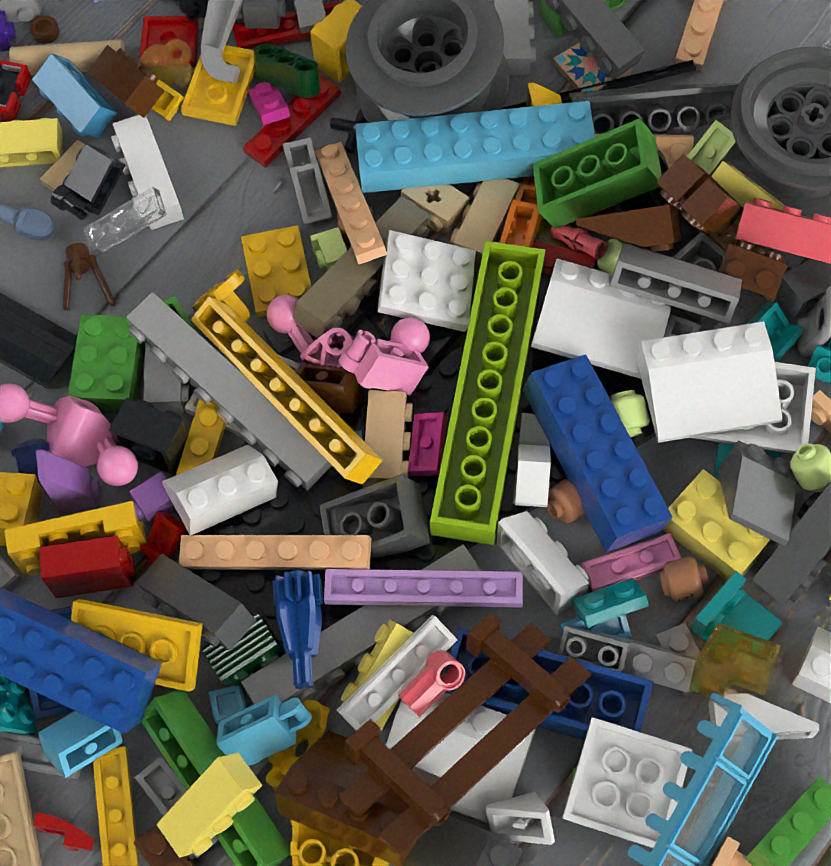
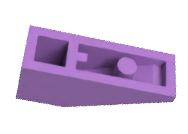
[36,450,101,515]

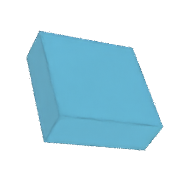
[208,684,246,726]

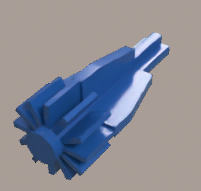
[272,570,323,689]

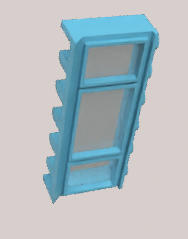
[628,692,778,866]

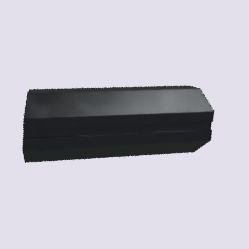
[0,293,77,388]

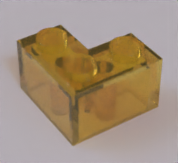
[690,623,782,698]

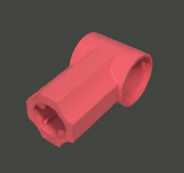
[398,650,465,717]

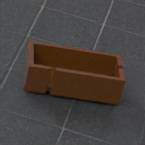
[657,154,744,236]

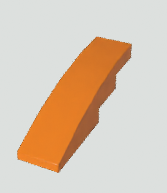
[499,176,543,247]

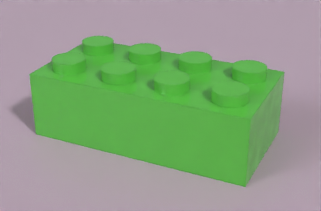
[533,118,662,229]

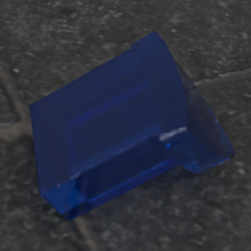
[11,438,50,483]

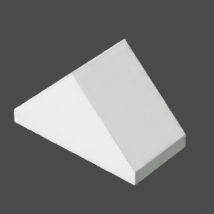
[515,444,551,507]
[486,791,555,845]

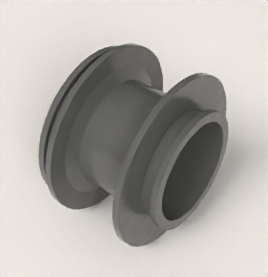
[346,0,509,123]
[720,47,831,218]

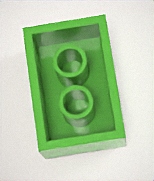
[68,314,145,414]

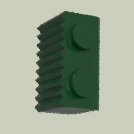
[202,612,284,686]

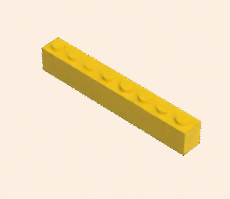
[190,296,383,484]

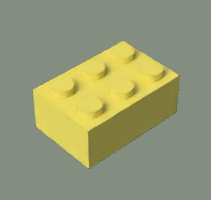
[663,469,774,581]

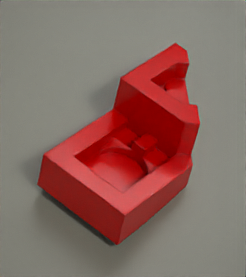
[140,511,186,567]
[33,812,94,851]

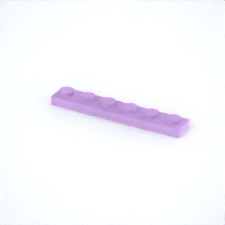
[324,569,523,607]

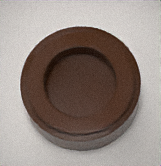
[30,16,60,44]

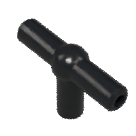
[330,109,367,153]

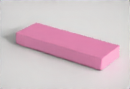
[581,533,682,592]

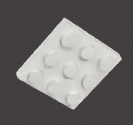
[377,230,476,332]
[562,717,693,848]

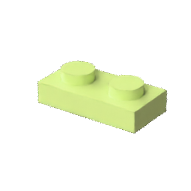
[687,120,736,176]

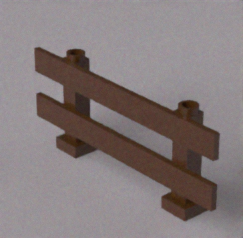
[339,612,591,857]

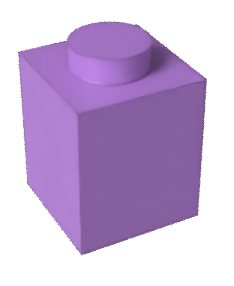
[129,471,176,527]

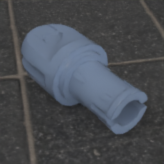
[0,202,55,240]

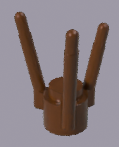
[63,243,115,310]

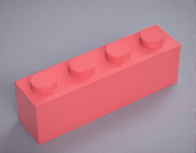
[735,198,831,264]

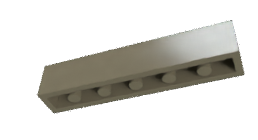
[293,196,430,338]

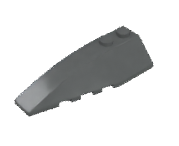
[569,83,739,135]

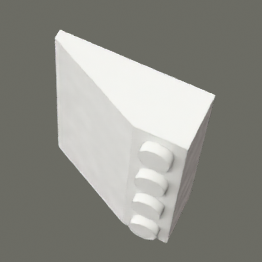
[531,259,671,379]
[636,321,783,443]
[690,362,816,454]
[386,693,536,825]

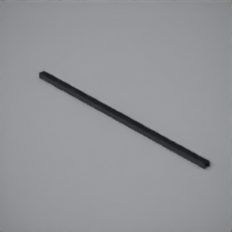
[502,59,696,109]

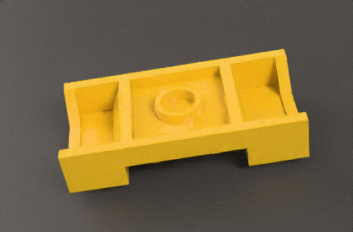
[4,501,148,576]

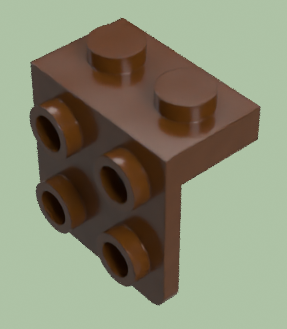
[718,240,788,299]

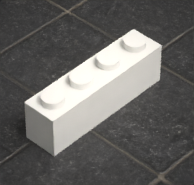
[111,115,184,230]

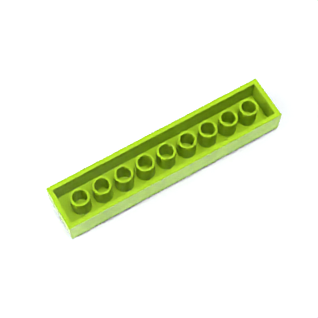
[430,241,545,545]

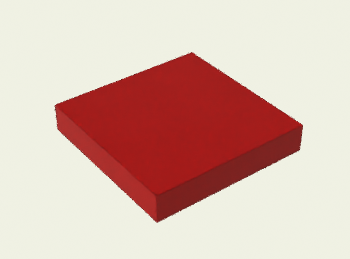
[139,16,199,67]

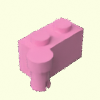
[338,330,429,395]

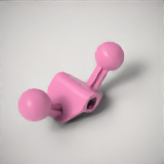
[267,295,430,368]
[0,383,138,486]

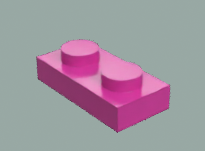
[247,82,290,125]
[408,412,448,477]

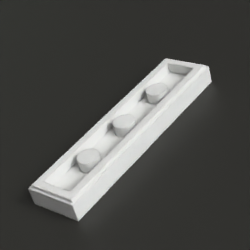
[337,615,457,731]

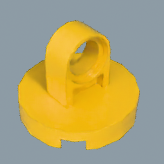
[191,269,250,322]

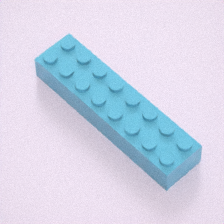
[355,101,595,193]

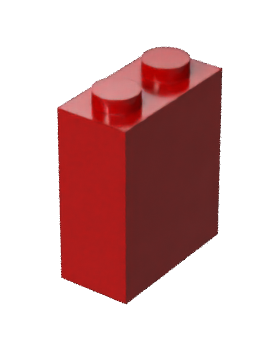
[39,536,136,598]

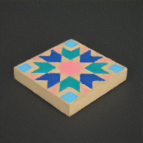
[553,42,632,92]

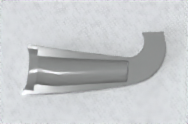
[201,0,243,84]

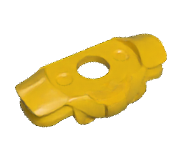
[266,700,330,790]

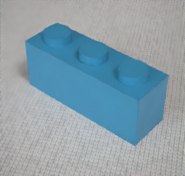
[32,53,117,138]

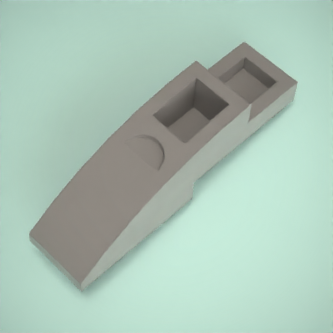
[558,625,697,693]

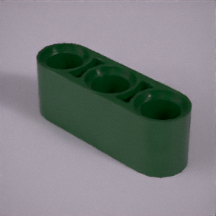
[253,44,320,98]

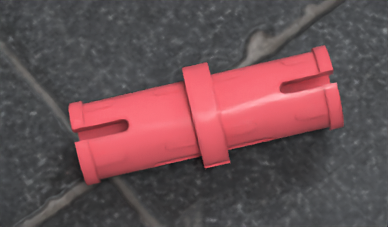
[550,224,608,259]

